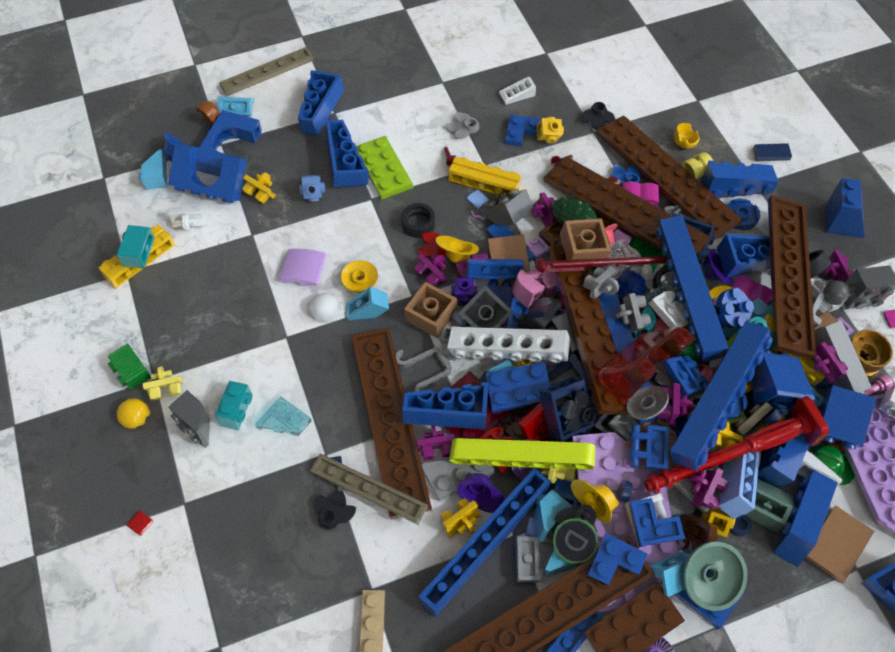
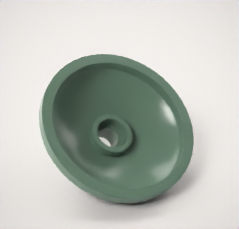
[683,541,747,611]

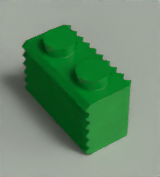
[107,343,151,390]

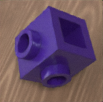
[451,277,478,306]

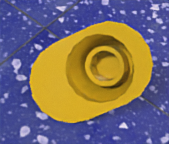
[436,236,479,263]
[571,479,619,523]

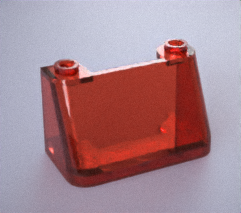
[598,327,696,405]

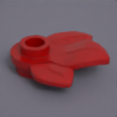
[418,232,446,257]

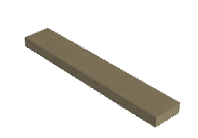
[219,47,314,96]
[310,453,428,525]

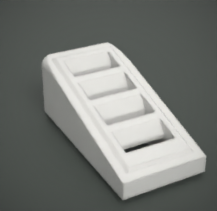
[499,77,536,105]
[797,451,842,486]

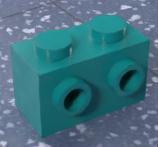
[116,225,155,268]
[215,380,253,430]

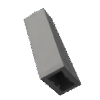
[814,320,872,394]

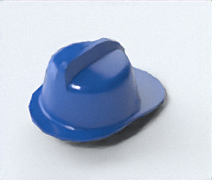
[163,133,185,162]

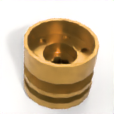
[850,330,893,379]

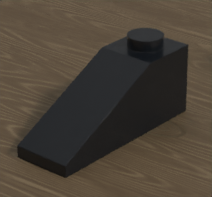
[516,302,561,330]

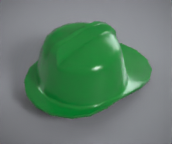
[808,445,855,485]

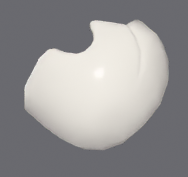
[309,293,340,323]

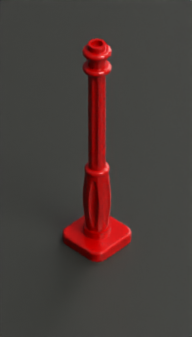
[644,396,829,495]

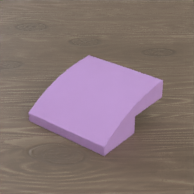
[279,249,327,286]

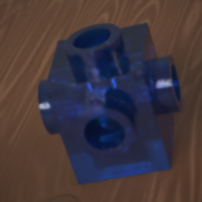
[616,269,649,298]

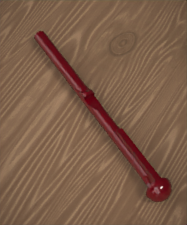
[535,256,667,273]

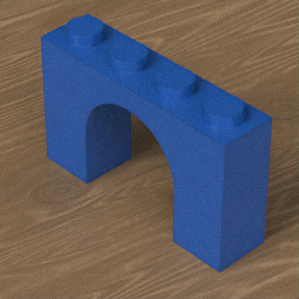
[196,110,262,177]
[168,143,247,203]

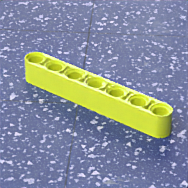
[449,438,596,470]

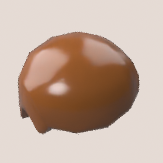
[196,101,220,125]

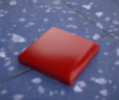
[127,510,154,536]

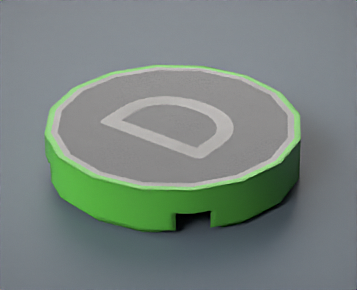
[553,518,598,563]

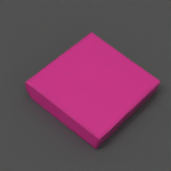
[883,310,895,329]

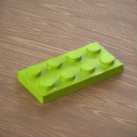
[357,136,413,200]

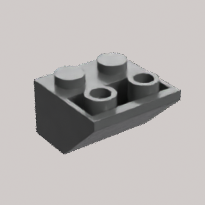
[480,189,534,227]
[168,390,210,448]

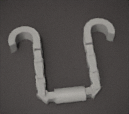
[396,347,452,391]

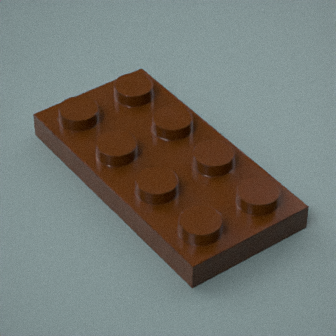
[583,581,685,652]

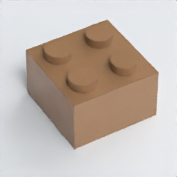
[560,219,611,260]
[404,282,457,338]

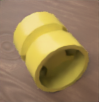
[681,152,713,180]

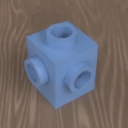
[299,174,325,201]

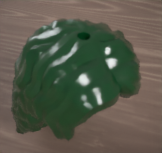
[551,197,598,225]

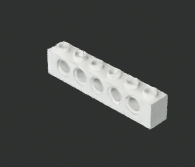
[447,327,571,363]

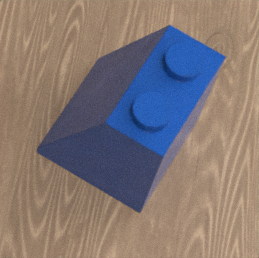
[826,178,865,238]
[752,351,815,410]
[820,385,876,450]

